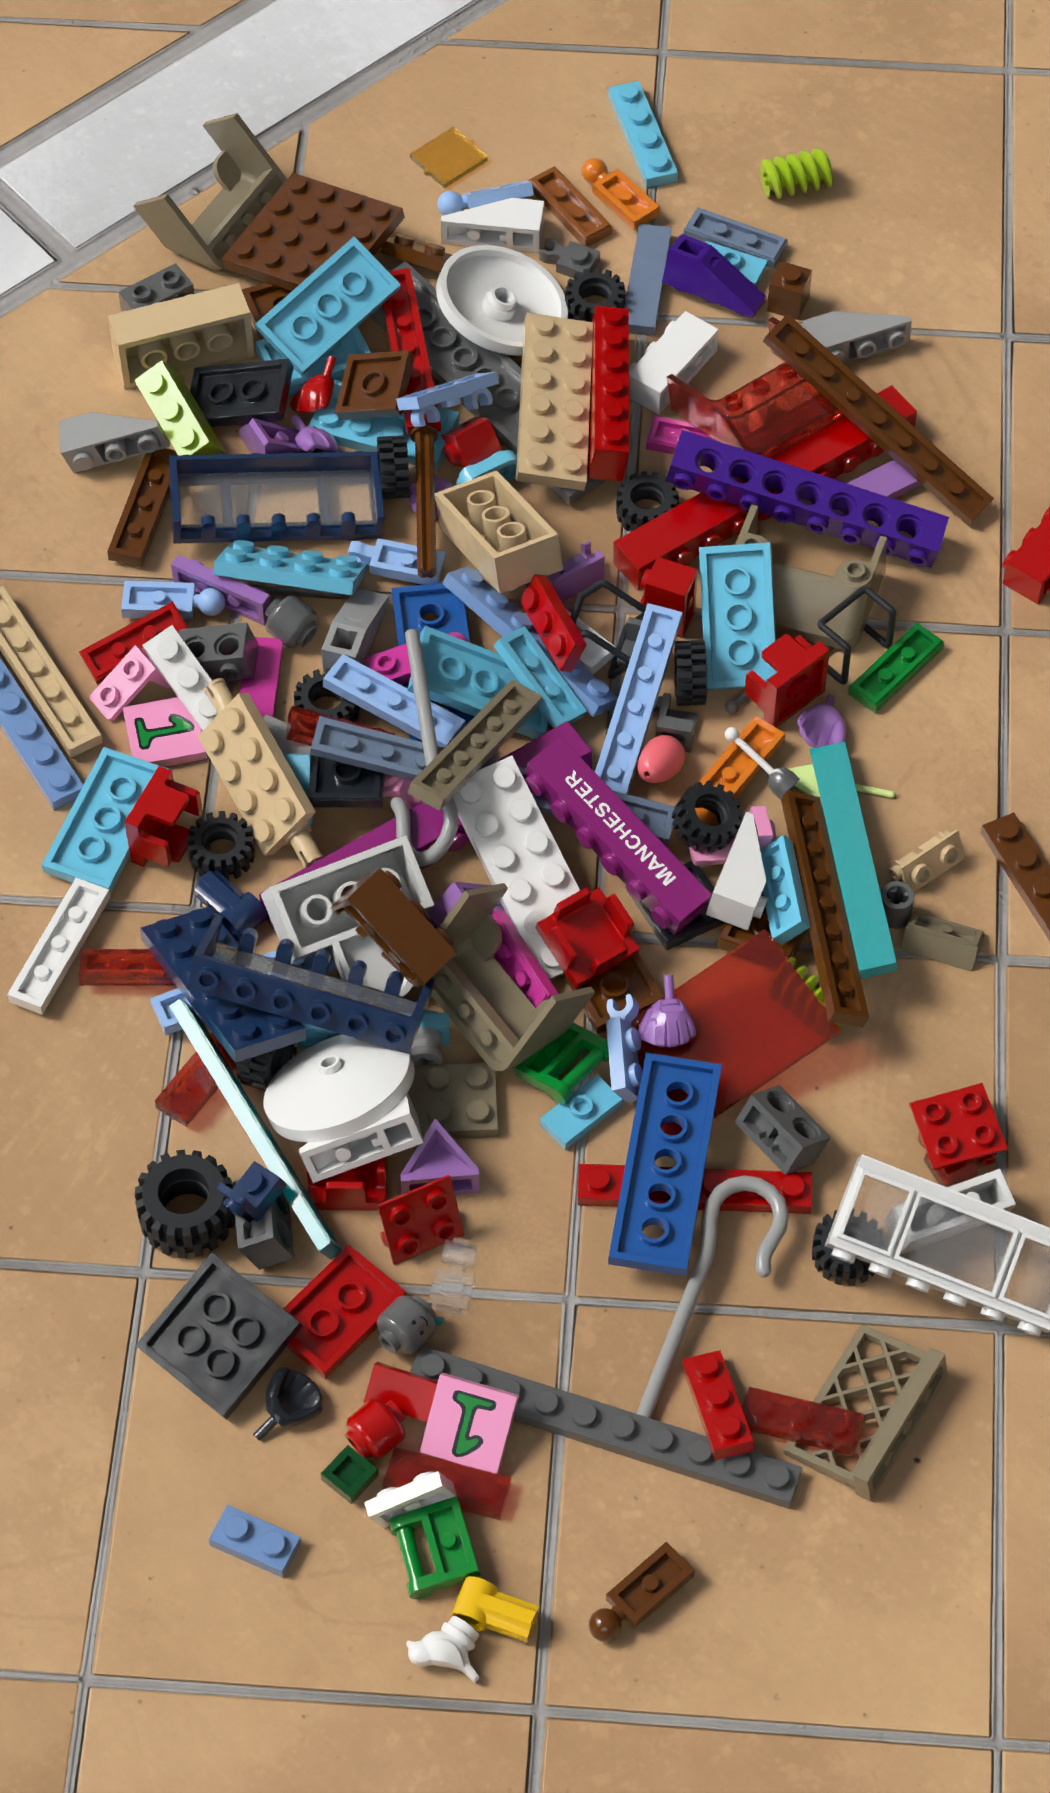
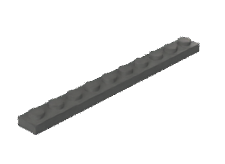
[410,1346,802,1509]

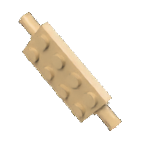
[198,678,324,868]

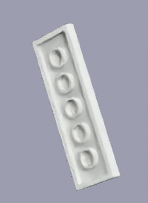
[453,756,580,981]

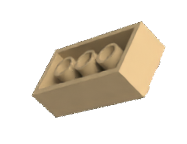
[108,283,255,390]
[434,470,563,594]

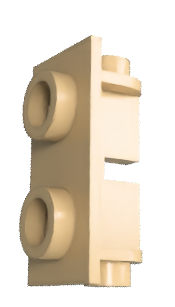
[889,829,965,893]

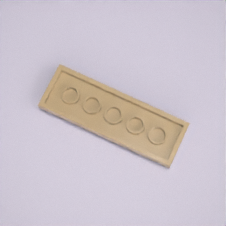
[516,312,593,491]

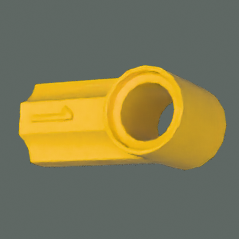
[450,1576,540,1643]

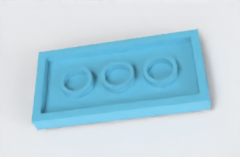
[255,237,401,376]
[309,379,459,472]
[213,540,367,595]
[699,542,777,691]
[407,626,548,739]
[41,747,170,895]

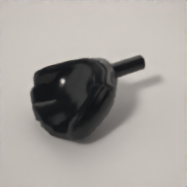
[253,1366,323,1441]

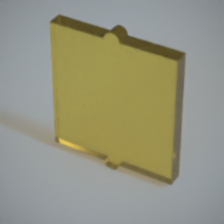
[410,127,488,189]

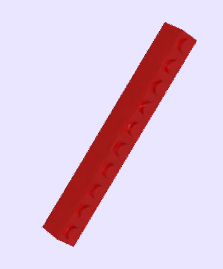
[613,385,917,591]

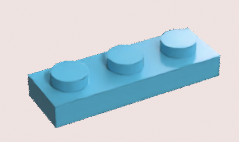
[493,626,587,729]
[760,835,811,945]

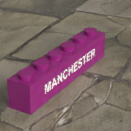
[524,736,712,935]

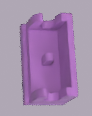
[526,541,605,602]

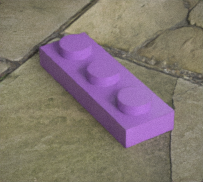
[171,555,270,626]

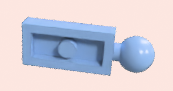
[437,180,534,215]
[121,581,226,620]

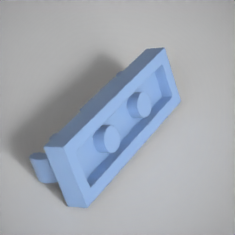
[396,372,499,427]

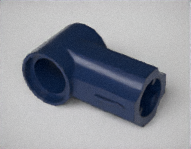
[194,870,268,941]

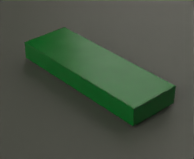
[848,623,944,714]

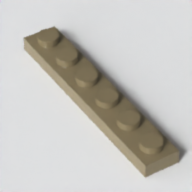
[408,680,543,811]

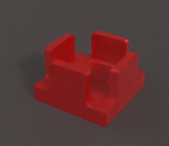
[745,634,830,728]
[124,766,202,867]
[535,887,640,989]
[307,1156,388,1211]

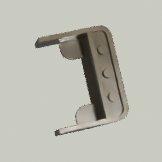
[133,113,287,270]
[735,504,887,649]
[423,883,595,1071]

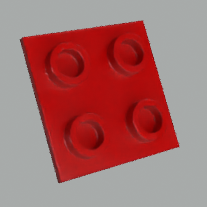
[909,1083,1008,1170]
[377,1175,465,1265]

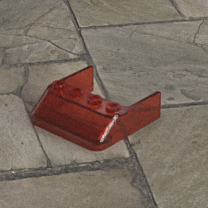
[666,317,846,459]

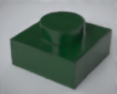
[321,1445,379,1504]

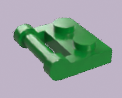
[513,1022,609,1105]
[389,1496,481,1599]

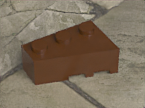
[330,868,457,988]

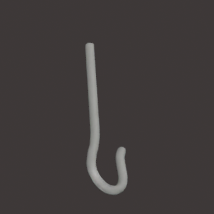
[390,629,458,867]
[636,1175,789,1418]

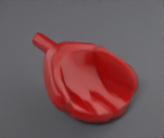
[290,356,336,413]

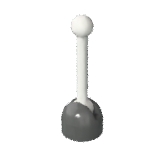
[725,727,800,800]

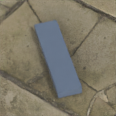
[624,224,672,335]

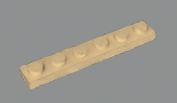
[0,586,103,758]

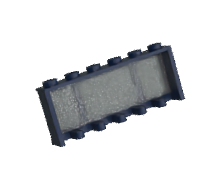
[169,451,384,544]
[187,914,435,1054]

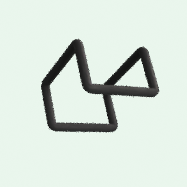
[570,580,646,680]
[818,586,897,685]

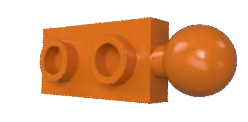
[582,158,660,231]

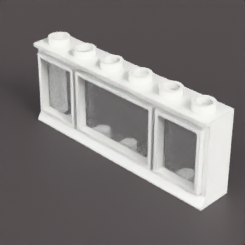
[825,1154,1050,1337]

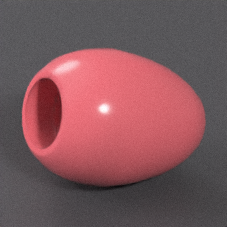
[637,735,685,783]

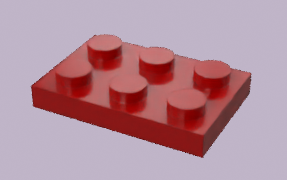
[283,1245,407,1379]

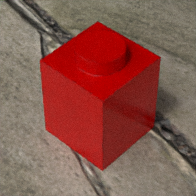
[441,417,502,468]

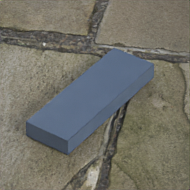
[684,207,788,269]

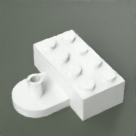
[261,836,434,1006]

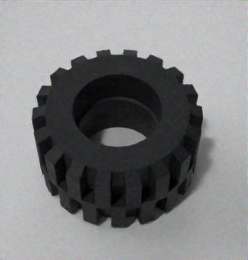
[135,1149,235,1258]

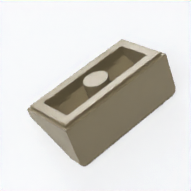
[901,911,985,971]

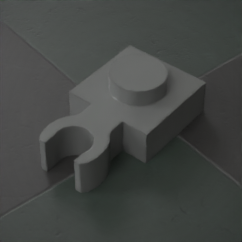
[539,238,600,278]

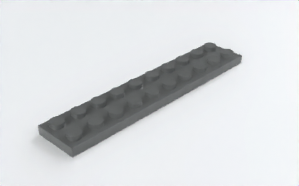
[369,261,606,505]

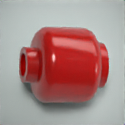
[345,1399,406,1459]

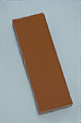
[528,166,612,247]

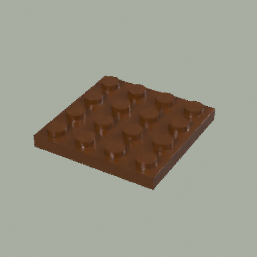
[221,173,405,291]

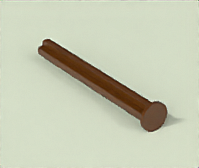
[411,425,438,578]

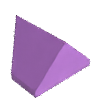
[236,418,314,454]
[400,1119,480,1195]

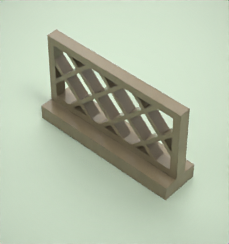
[783,1324,948,1501]

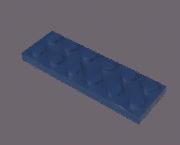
[140,907,306,1063]

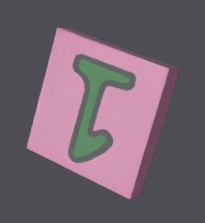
[122,697,206,767]
[420,1373,519,1475]

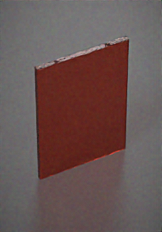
[603,929,841,1136]

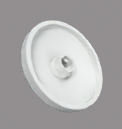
[436,245,568,356]
[263,1034,415,1142]

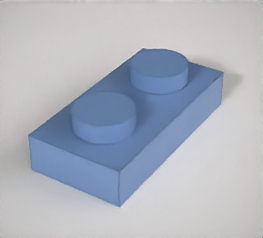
[209,1505,301,1578]

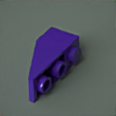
[662,234,767,318]

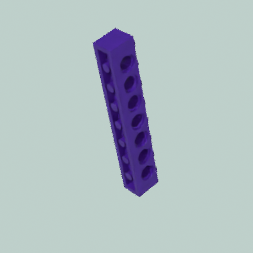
[665,430,949,568]

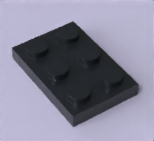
[190,358,294,427]

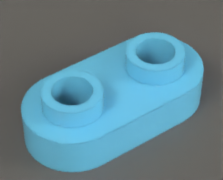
[456,450,517,485]

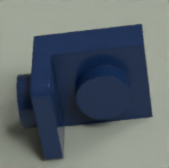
[216,1161,287,1222]

